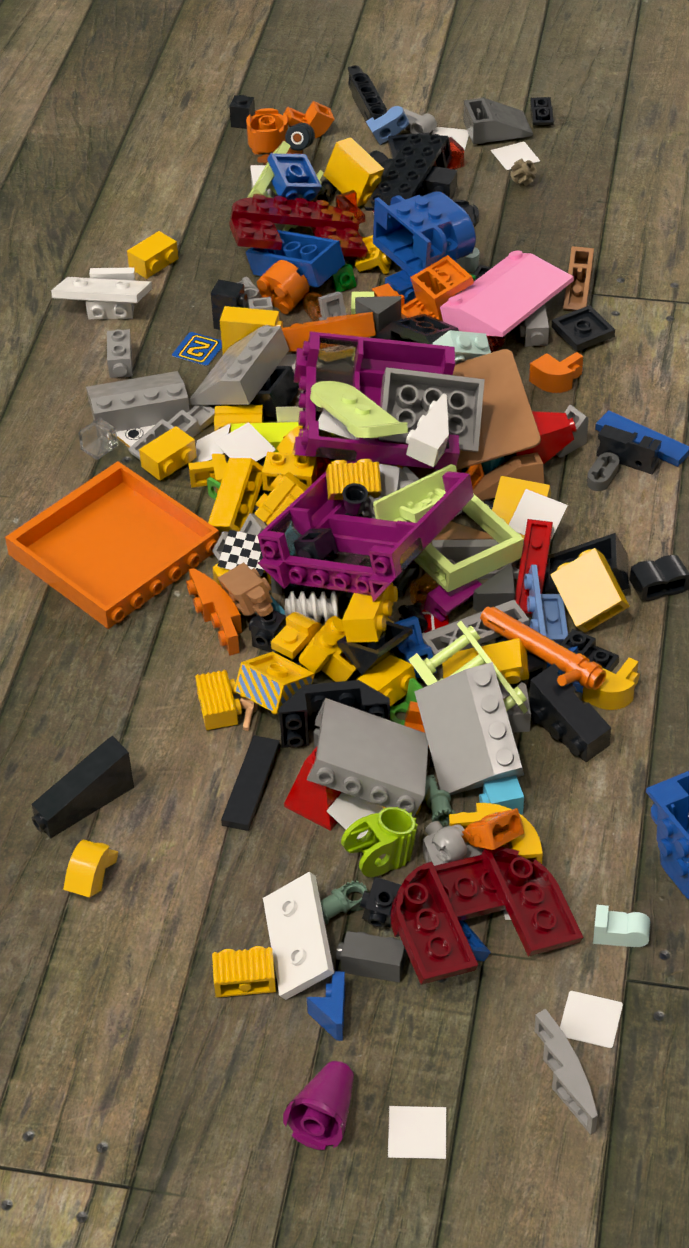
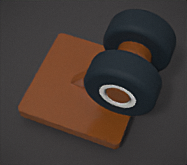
[257,123,315,165]

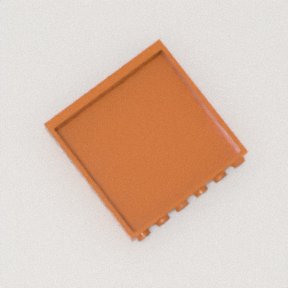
[5,461,220,629]

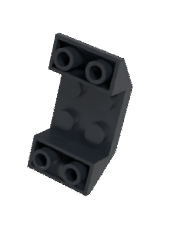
[373,314,459,344]
[279,680,390,748]

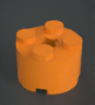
[246,108,288,154]
[257,260,309,314]

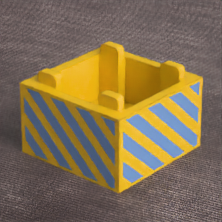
[234,651,315,715]

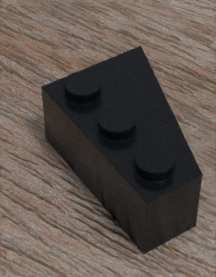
[529,664,611,762]

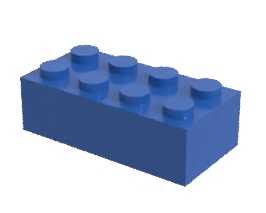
[246,230,346,287]

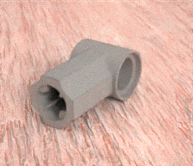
[403,108,437,134]

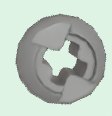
[432,826,469,862]

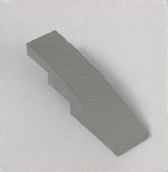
[128,405,215,460]
[534,1009,598,1135]

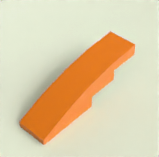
[281,312,376,352]

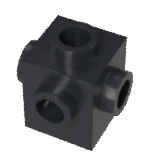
[249,611,286,652]
[359,877,401,927]

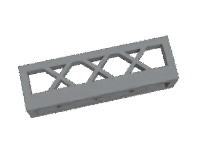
[432,539,524,580]
[422,600,529,656]

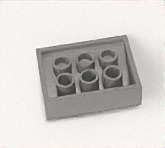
[189,325,289,405]
[379,367,485,452]
[86,371,190,435]
[415,662,524,795]

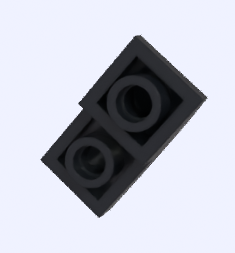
[530,97,553,125]
[560,629,619,672]

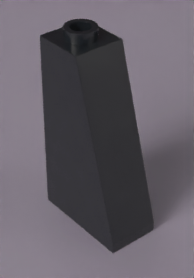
[32,736,134,839]

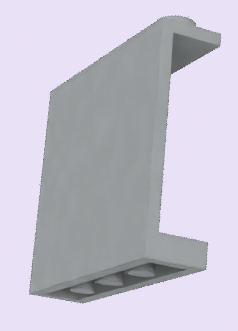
[307,698,428,817]

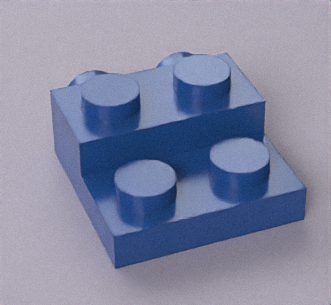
[267,153,322,201]

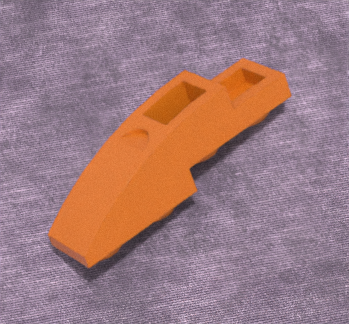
[186,568,242,656]

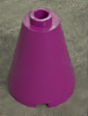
[283,1061,354,1150]

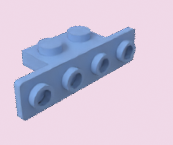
[524,565,568,644]

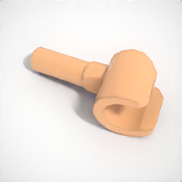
[240,697,258,731]

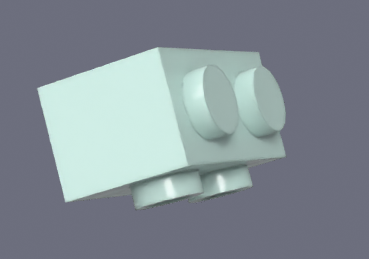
[433,330,491,364]

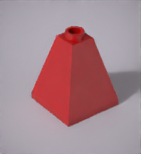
[516,411,577,464]
[284,747,342,831]

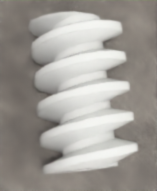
[285,591,338,623]

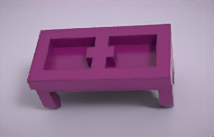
[424,579,482,622]

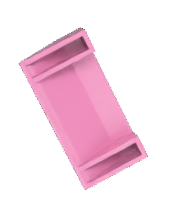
[440,251,574,337]

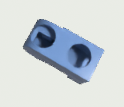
[366,106,409,145]

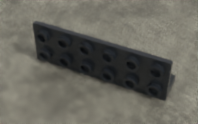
[364,134,453,211]

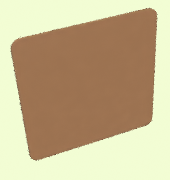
[394,349,541,479]

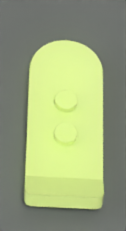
[310,381,408,438]

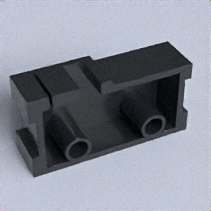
[596,424,662,475]

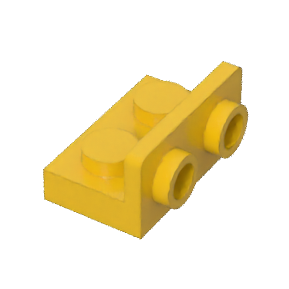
[355,235,392,274]

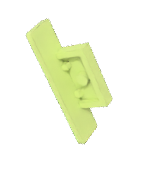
[373,464,457,523]

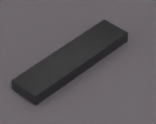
[221,735,280,831]

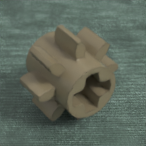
[510,158,537,186]

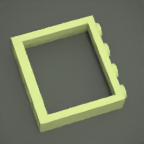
[392,493,524,592]

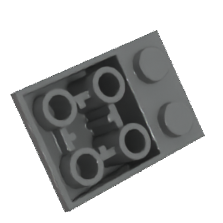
[463,98,533,144]

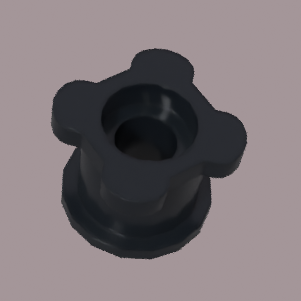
[398,602,428,633]

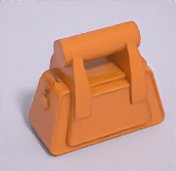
[462,808,524,850]

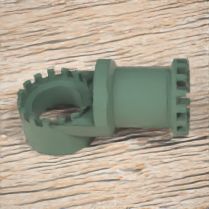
[422,775,456,827]
[320,880,367,925]

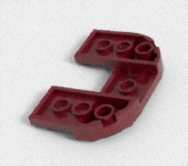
[229,194,368,258]
[391,847,584,985]

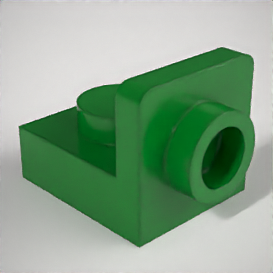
[328,264,357,292]

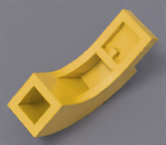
[449,803,543,864]

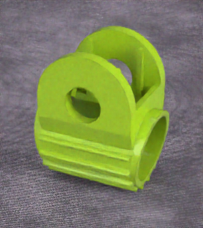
[341,807,418,877]

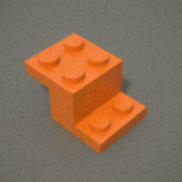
[401,255,474,321]

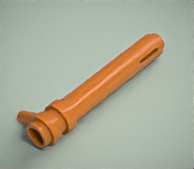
[480,607,606,690]

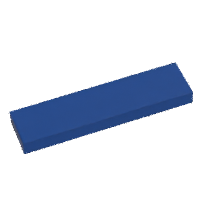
[595,410,689,467]

